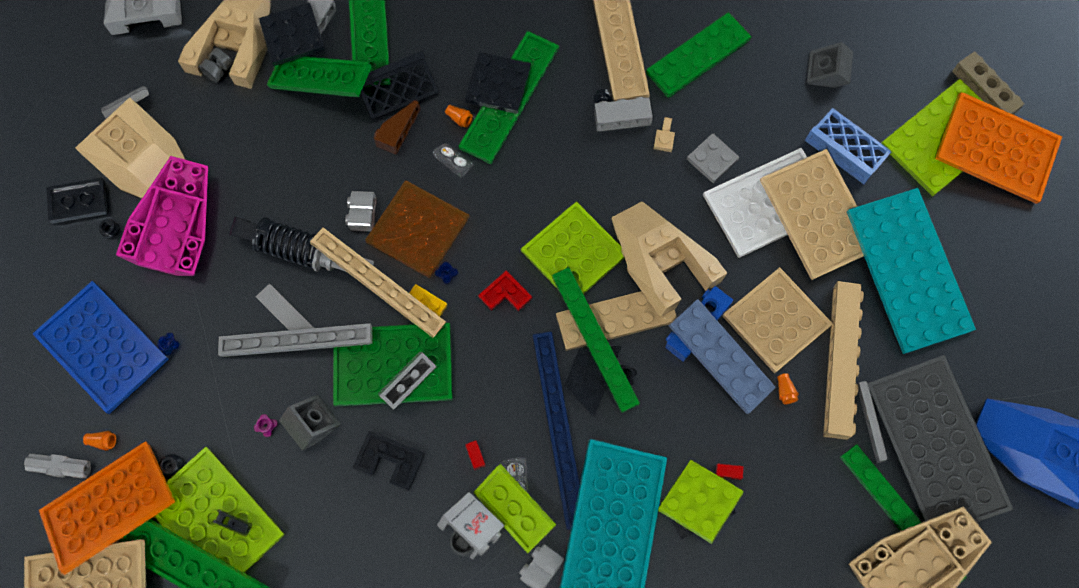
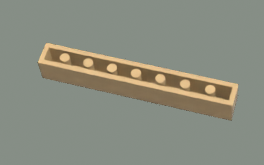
[823,281,864,440]

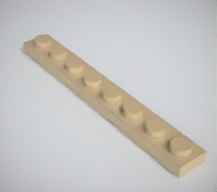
[310,228,446,338]

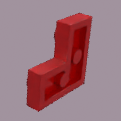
[478,271,532,312]

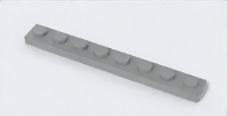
[218,323,372,357]

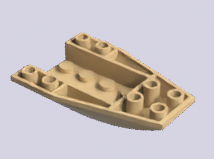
[849,507,992,588]

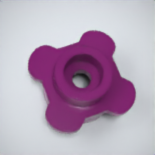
[254,414,278,437]

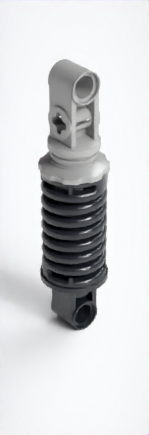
[229,216,375,272]

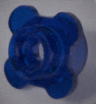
[435,262,458,284]
[157,332,179,356]

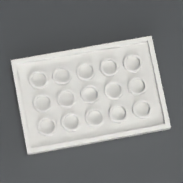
[703,148,807,258]

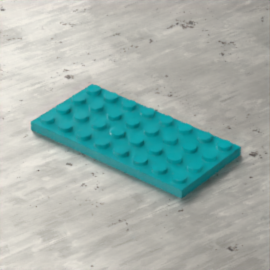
[846,188,976,354]
[560,439,667,588]

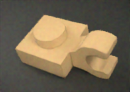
[654,117,675,152]

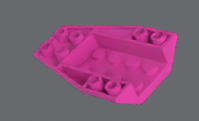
[116,156,208,276]

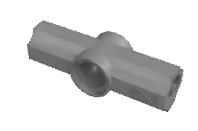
[24,454,91,479]

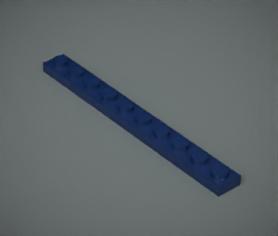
[533,331,580,530]

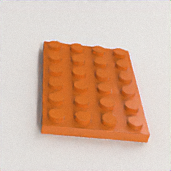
[935,92,1062,204]
[39,441,175,575]

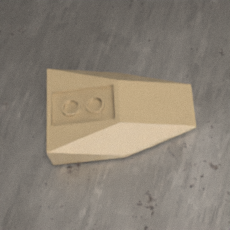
[75,97,186,198]

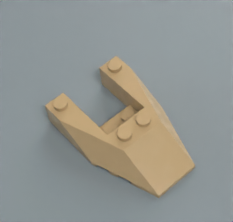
[178,0,271,89]
[611,202,727,317]

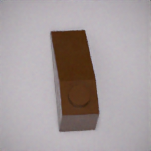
[374,100,420,155]

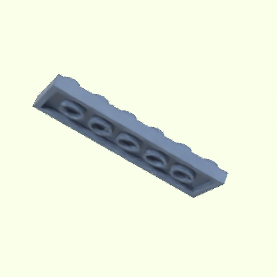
[668,299,776,414]

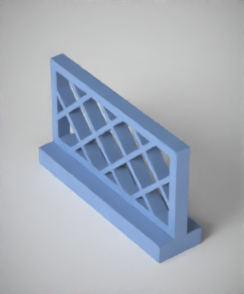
[805,108,891,184]

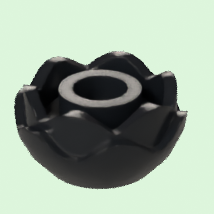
[159,454,184,479]

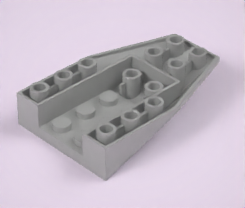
[103,0,182,35]

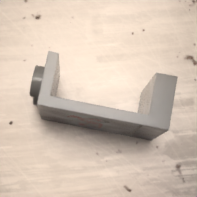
[437,492,505,560]

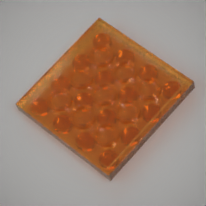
[365,180,469,278]

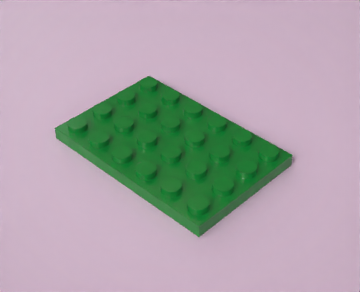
[333,323,452,407]

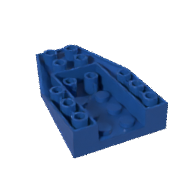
[976,399,1079,509]

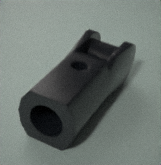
[212,510,252,537]

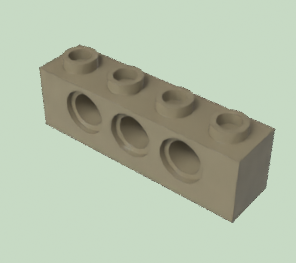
[952,51,1024,115]

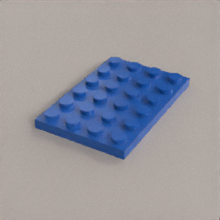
[33,281,169,414]

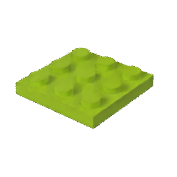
[658,460,744,544]

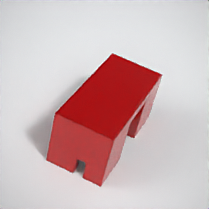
[465,441,486,470]
[715,464,744,480]

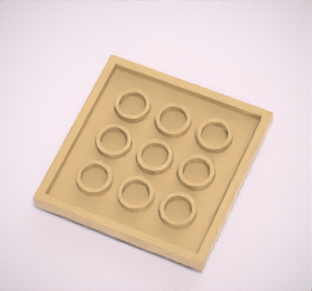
[722,267,833,374]

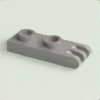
[101,86,149,118]

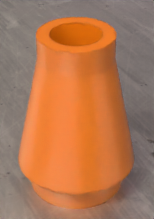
[445,105,473,127]
[777,373,799,404]
[83,431,116,451]

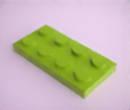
[473,464,556,553]

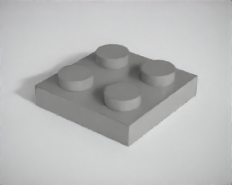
[687,134,740,184]

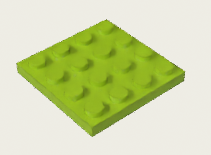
[521,201,625,295]

